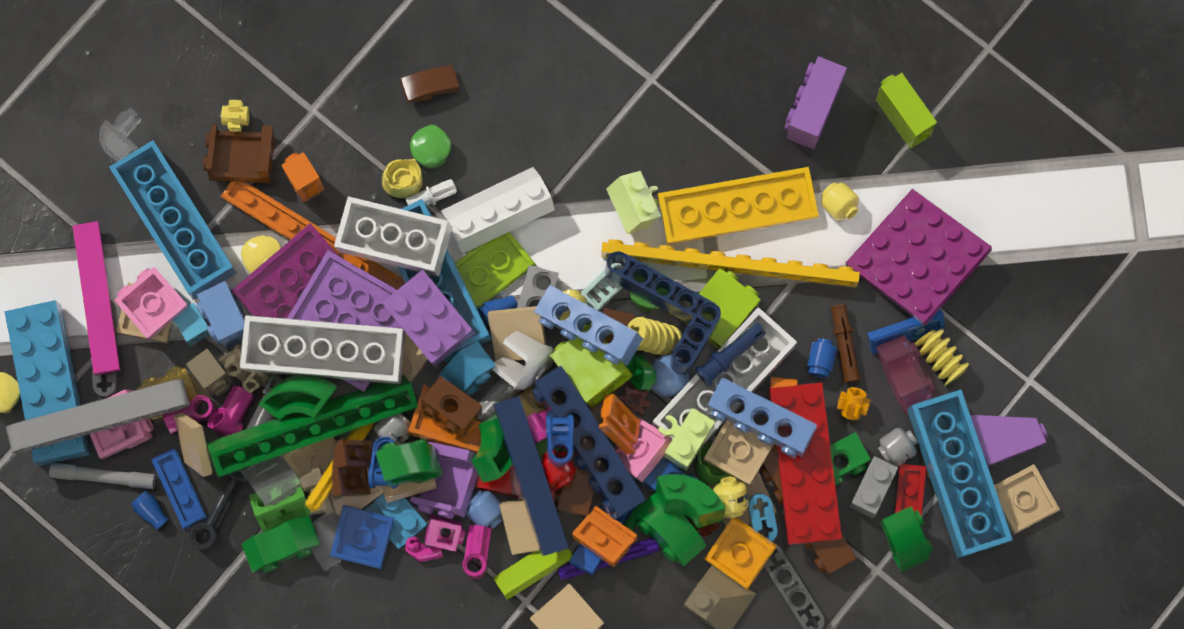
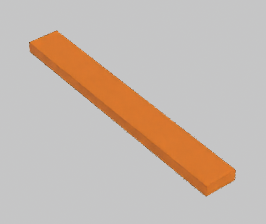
[221,182,406,290]

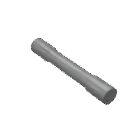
[49,462,156,490]

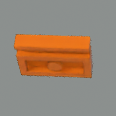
[599,394,641,455]
[572,506,637,567]

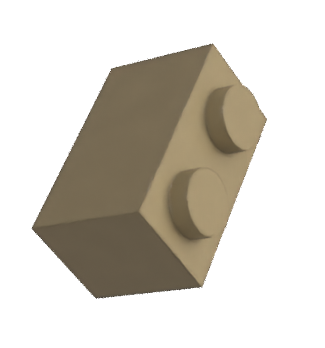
[186,349,232,397]

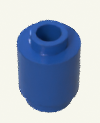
[807,338,837,378]

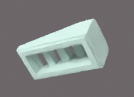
[581,263,624,311]

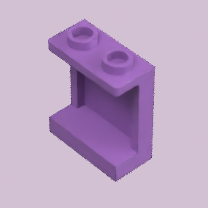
[410,441,478,519]

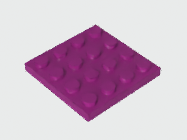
[846,188,992,325]
[231,223,338,319]

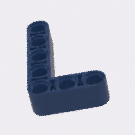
[605,251,721,375]

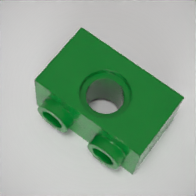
[830,432,871,486]

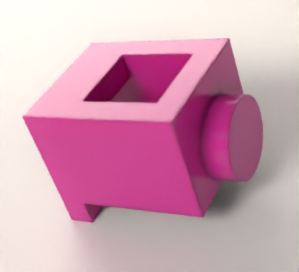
[425,514,465,551]

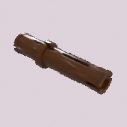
[830,304,861,383]

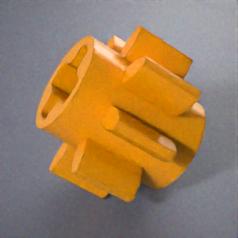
[837,387,870,420]

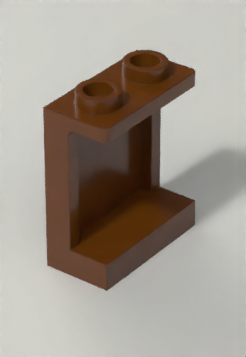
[203,124,275,183]

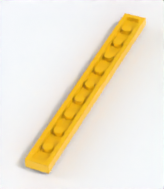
[601,239,860,287]

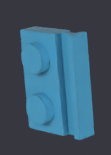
[365,493,428,550]

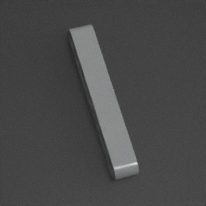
[6,379,191,454]

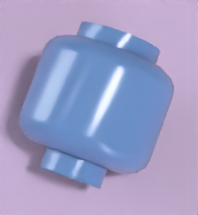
[466,490,503,529]

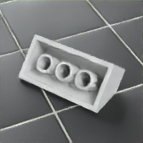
[441,167,555,254]

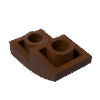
[400,65,460,103]

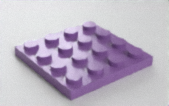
[287,250,403,392]

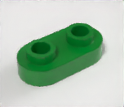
[626,354,657,390]

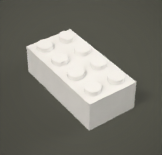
[334,196,453,277]

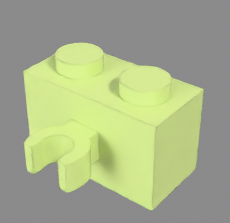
[606,171,661,234]
[658,408,715,471]

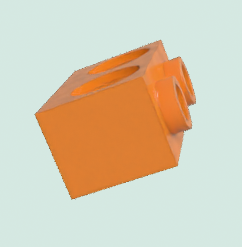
[281,152,325,203]

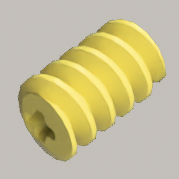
[627,317,682,356]
[914,329,969,386]

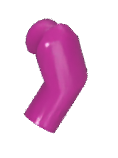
[405,537,443,562]

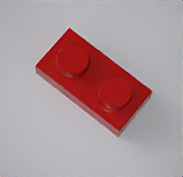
[894,464,926,515]

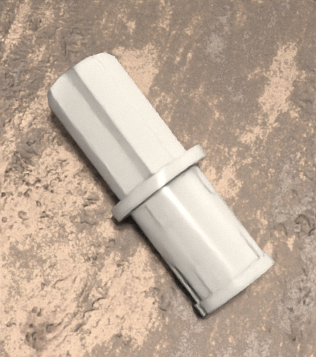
[405,179,457,206]

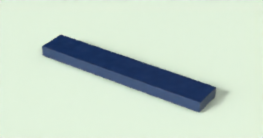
[493,396,568,557]

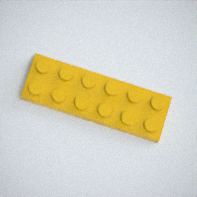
[657,167,819,245]

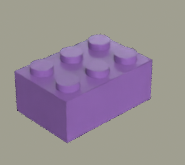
[784,56,847,150]
[382,270,475,367]

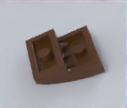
[332,440,373,496]

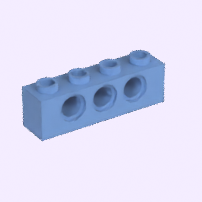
[534,285,643,365]
[708,377,817,458]

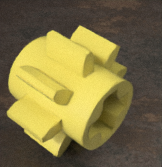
[221,100,249,132]

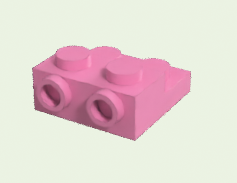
[114,267,189,340]
[90,389,154,459]

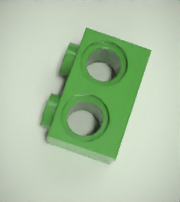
[249,476,311,532]

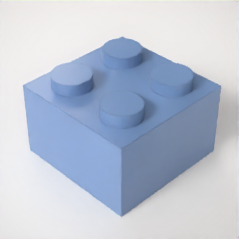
[196,281,246,350]

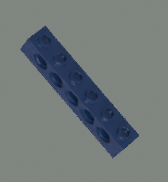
[531,366,646,519]

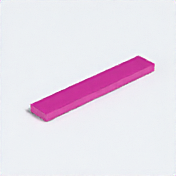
[73,221,121,376]

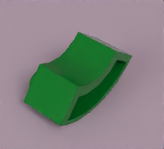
[258,375,338,420]
[471,414,512,483]
[376,440,444,487]
[655,474,725,528]
[633,492,706,566]
[880,506,933,573]
[241,515,320,574]

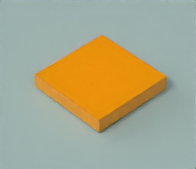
[705,517,777,589]

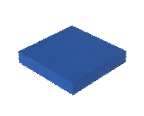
[330,505,394,569]

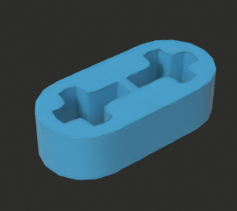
[747,493,777,542]

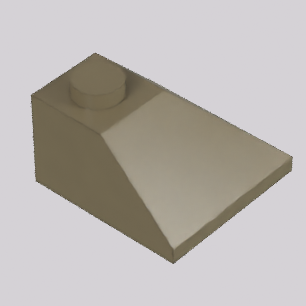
[683,565,756,629]

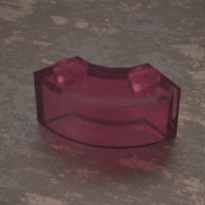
[876,335,935,414]

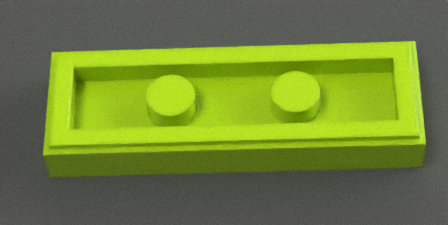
[493,548,573,600]

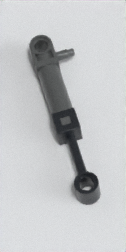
[189,373,296,552]

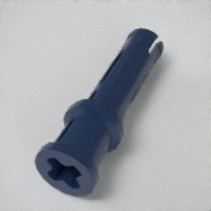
[694,322,766,387]

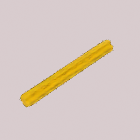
[305,422,375,512]

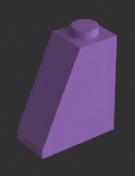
[971,415,1047,467]

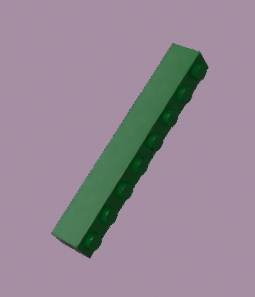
[206,374,418,477]

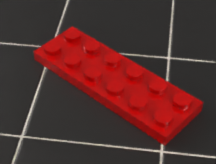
[769,383,842,545]

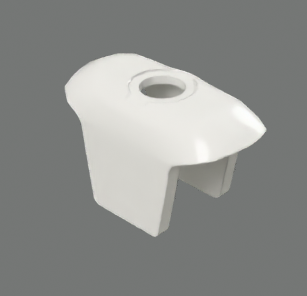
[493,331,554,390]

